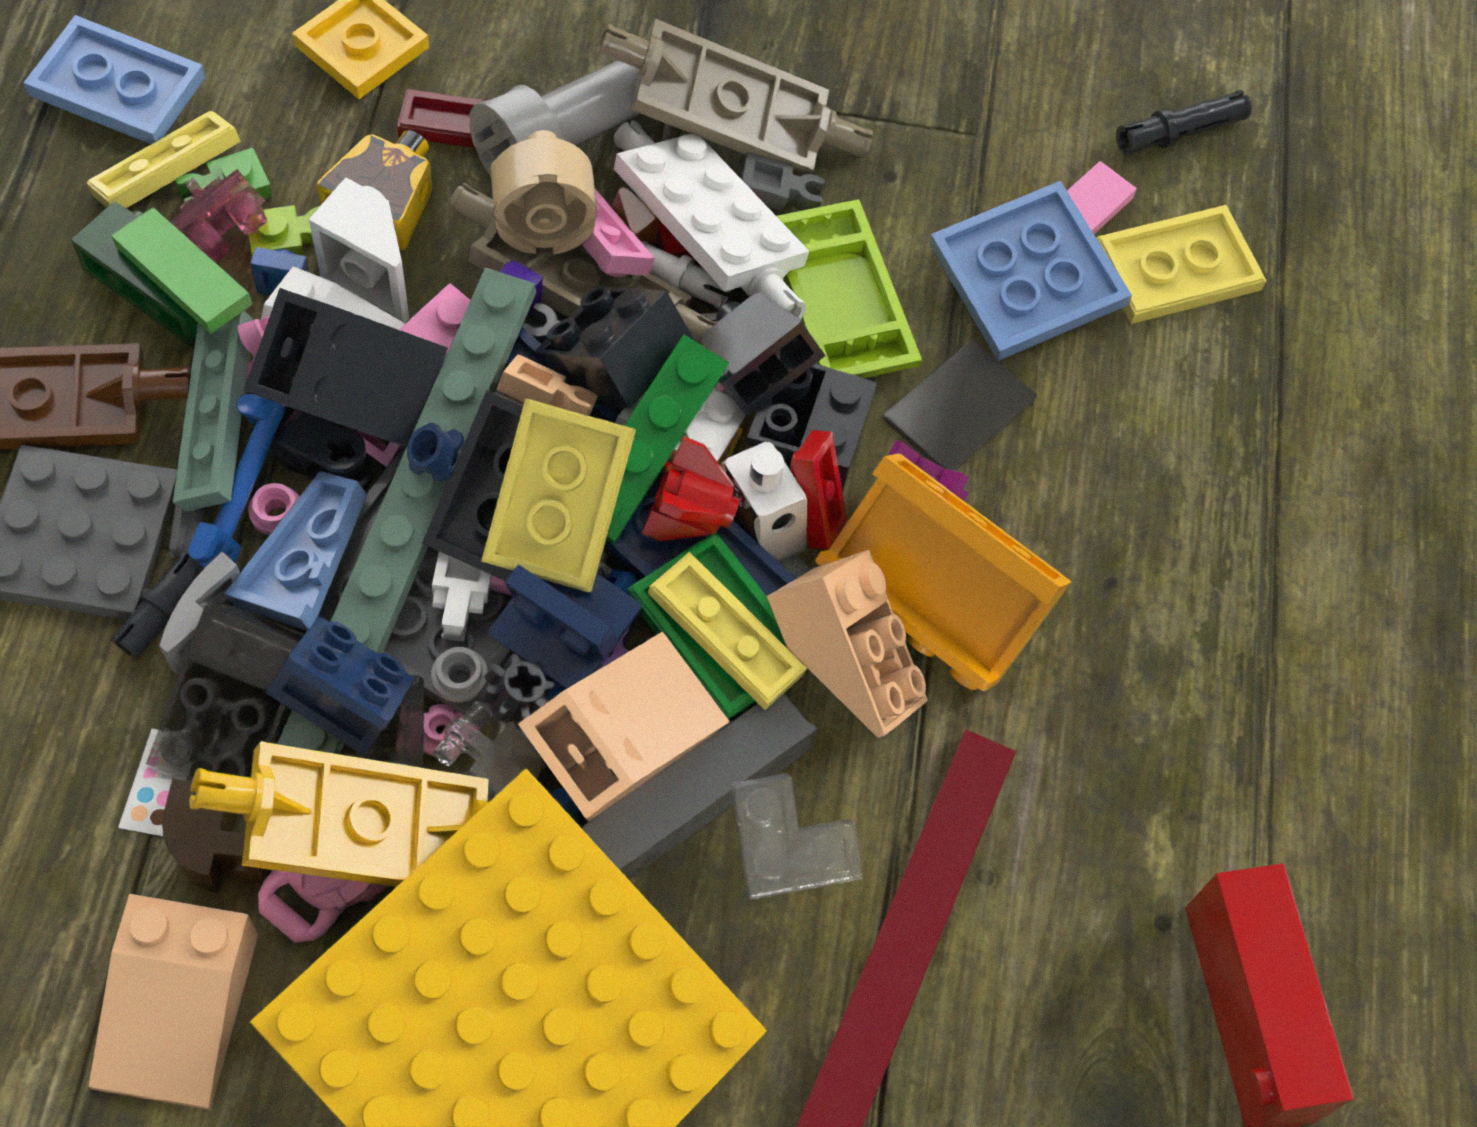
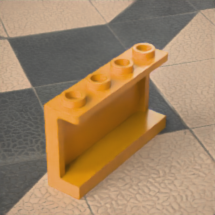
[814,454,1072,692]

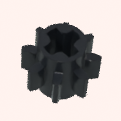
[479,654,555,730]

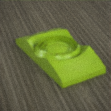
[776,199,922,378]

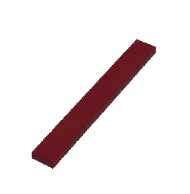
[796,729,1017,1127]

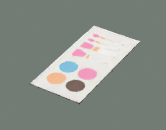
[118,729,201,837]

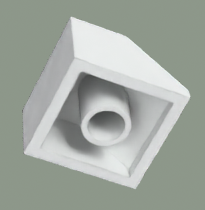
[309,177,409,323]

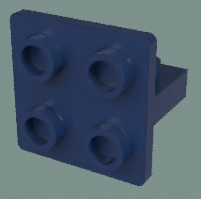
[489,564,641,689]
[266,617,414,755]

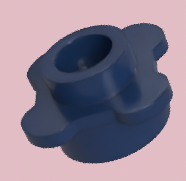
[406,422,464,482]

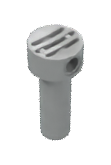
[469,60,641,177]

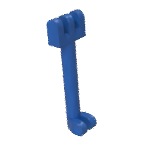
[188,394,286,568]

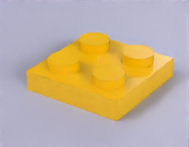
[292,0,429,99]

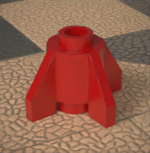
[641,436,739,541]

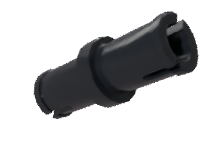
[110,553,205,660]

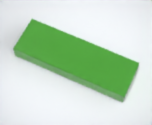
[111,208,253,334]

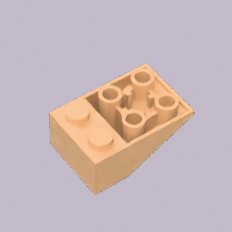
[767,550,928,738]
[518,632,730,822]

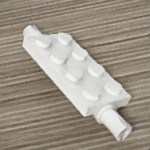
[614,121,809,319]

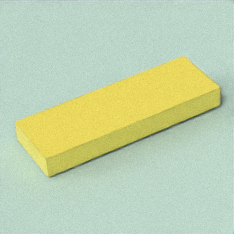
[86,111,241,208]
[648,552,807,710]

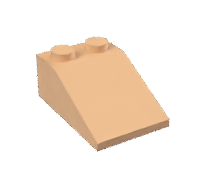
[88,894,258,1110]

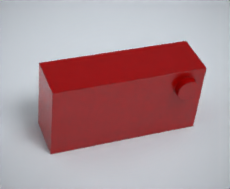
[1185,863,1354,1127]

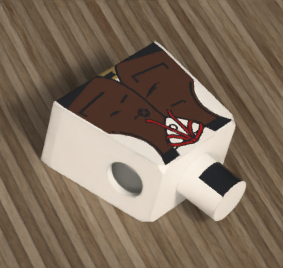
[721,442,807,563]

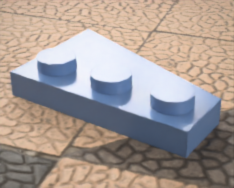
[224,471,367,631]

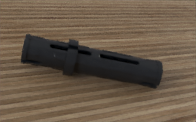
[1116,90,1252,156]

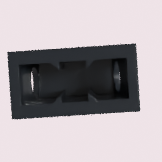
[702,292,826,417]

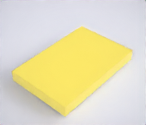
[1096,205,1266,324]
[481,398,636,592]

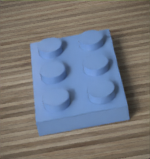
[24,15,206,144]

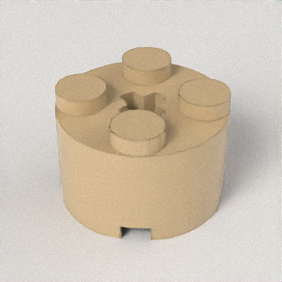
[490,130,597,254]

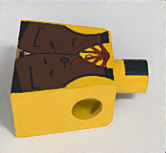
[317,130,432,251]

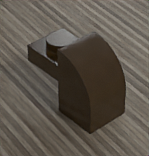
[162,779,273,893]

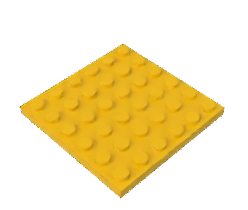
[249,769,767,1127]

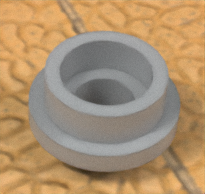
[431,647,488,703]

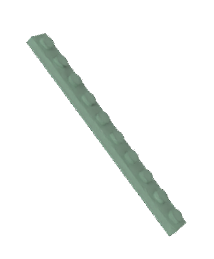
[277,268,536,755]

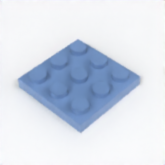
[930,181,1132,361]

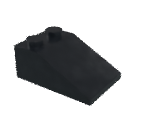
[422,390,524,581]

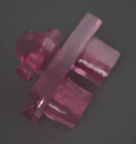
[170,169,268,263]

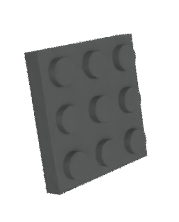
[0,445,177,620]

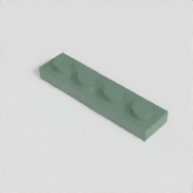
[173,311,254,512]

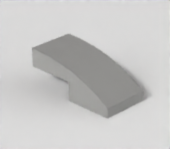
[160,552,240,675]

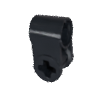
[269,409,373,490]

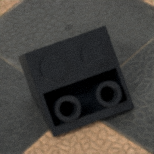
[533,286,695,409]
[747,364,877,492]

